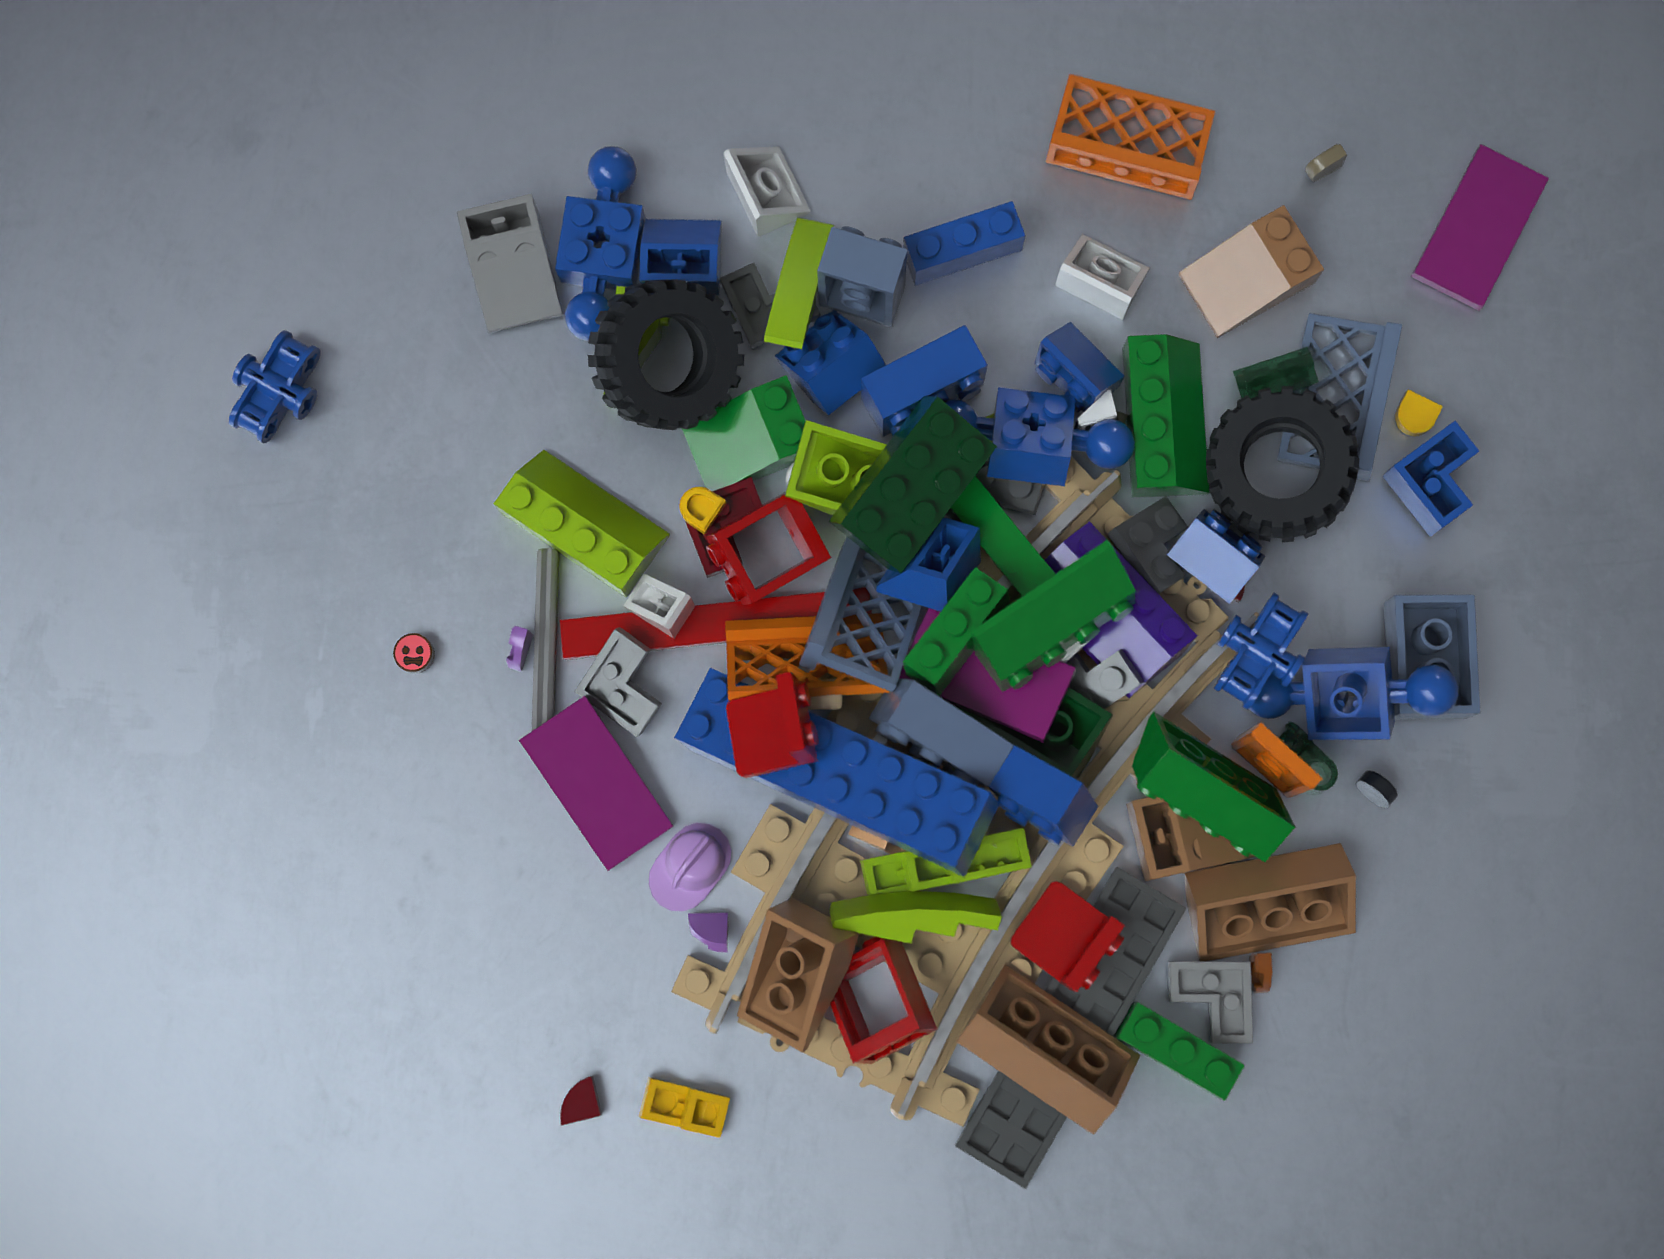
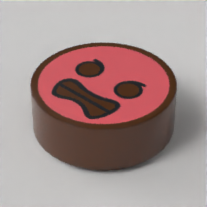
[393,633,435,674]

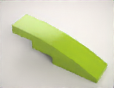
[764,218,834,349]
[860,828,1032,895]
[829,891,1002,944]

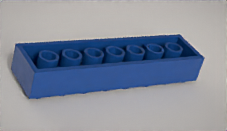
[674,668,999,877]

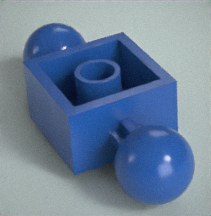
[555,146,646,341]
[945,387,1135,487]
[1249,647,1459,740]

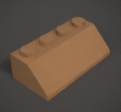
[1184,843,1356,962]
[956,964,1141,1135]

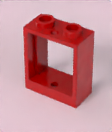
[706,492,832,605]
[830,937,938,1064]

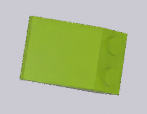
[785,420,887,516]

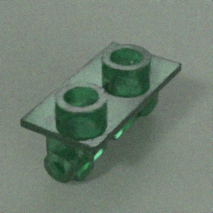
[1233,347,1319,399]

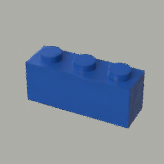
[903,201,1025,286]

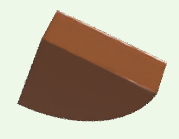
[1249,953,1272,994]

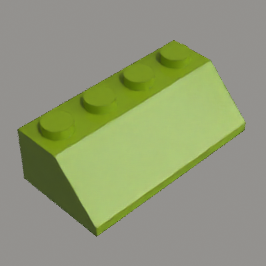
[493,450,670,598]

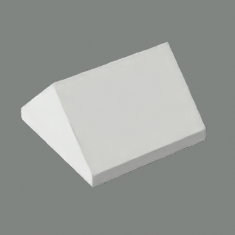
[723,147,811,237]
[1055,234,1150,320]

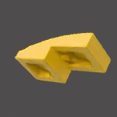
[639,1077,730,1138]

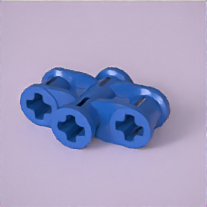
[229,330,321,444]
[1213,592,1309,710]

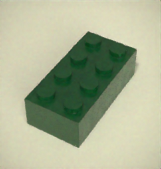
[828,396,997,573]

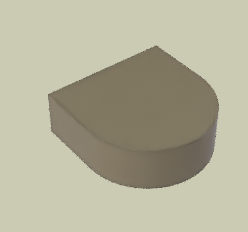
[1305,144,1347,182]

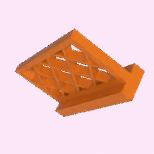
[1046,74,1215,200]
[725,613,889,701]

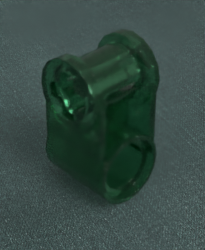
[1278,721,1338,795]

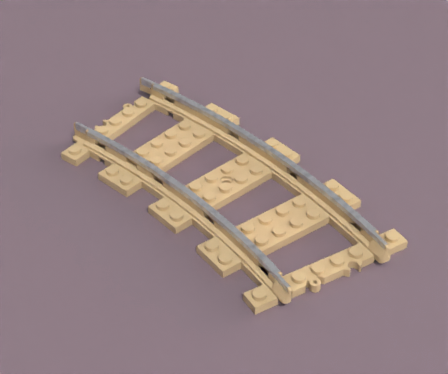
[671,456,1259,1126]

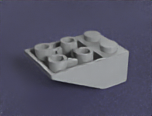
[457,194,563,333]

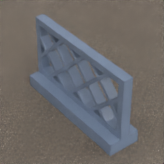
[1277,313,1402,481]
[799,536,922,692]

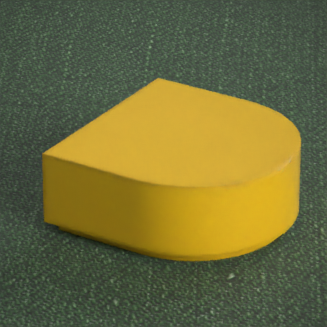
[1395,389,1443,436]
[679,487,727,535]

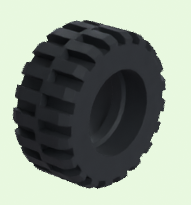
[587,279,745,430]
[1206,386,1360,543]

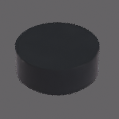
[1356,771,1397,808]

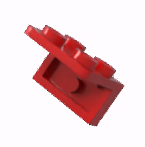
[726,671,818,778]
[1010,881,1125,992]

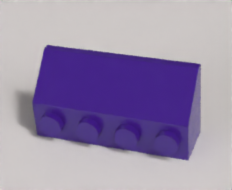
[1045,521,1198,698]

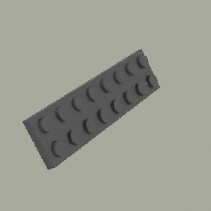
[955,867,1186,1189]

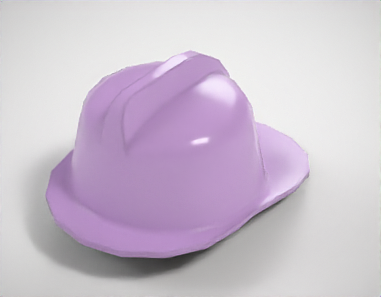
[649,823,731,911]

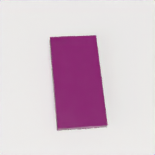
[1411,144,1549,311]
[899,608,1076,743]
[519,696,673,871]

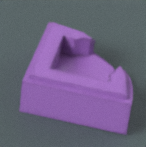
[506,626,533,672]
[688,912,728,953]

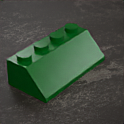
[1122,334,1209,498]
[971,540,1136,692]
[1132,712,1295,862]

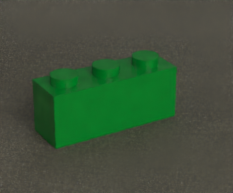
[903,567,1010,696]
[1113,1001,1245,1101]

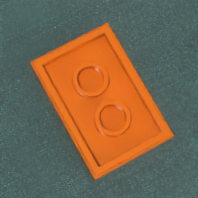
[1231,722,1323,798]

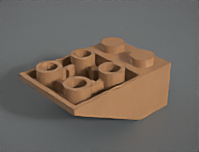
[1126,797,1255,881]

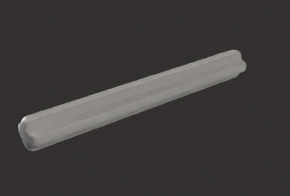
[531,548,559,732]

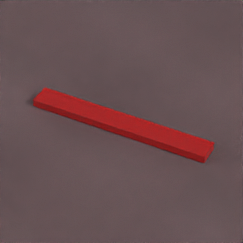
[560,587,872,660]

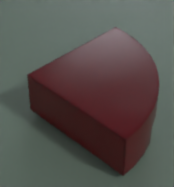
[560,1076,602,1126]

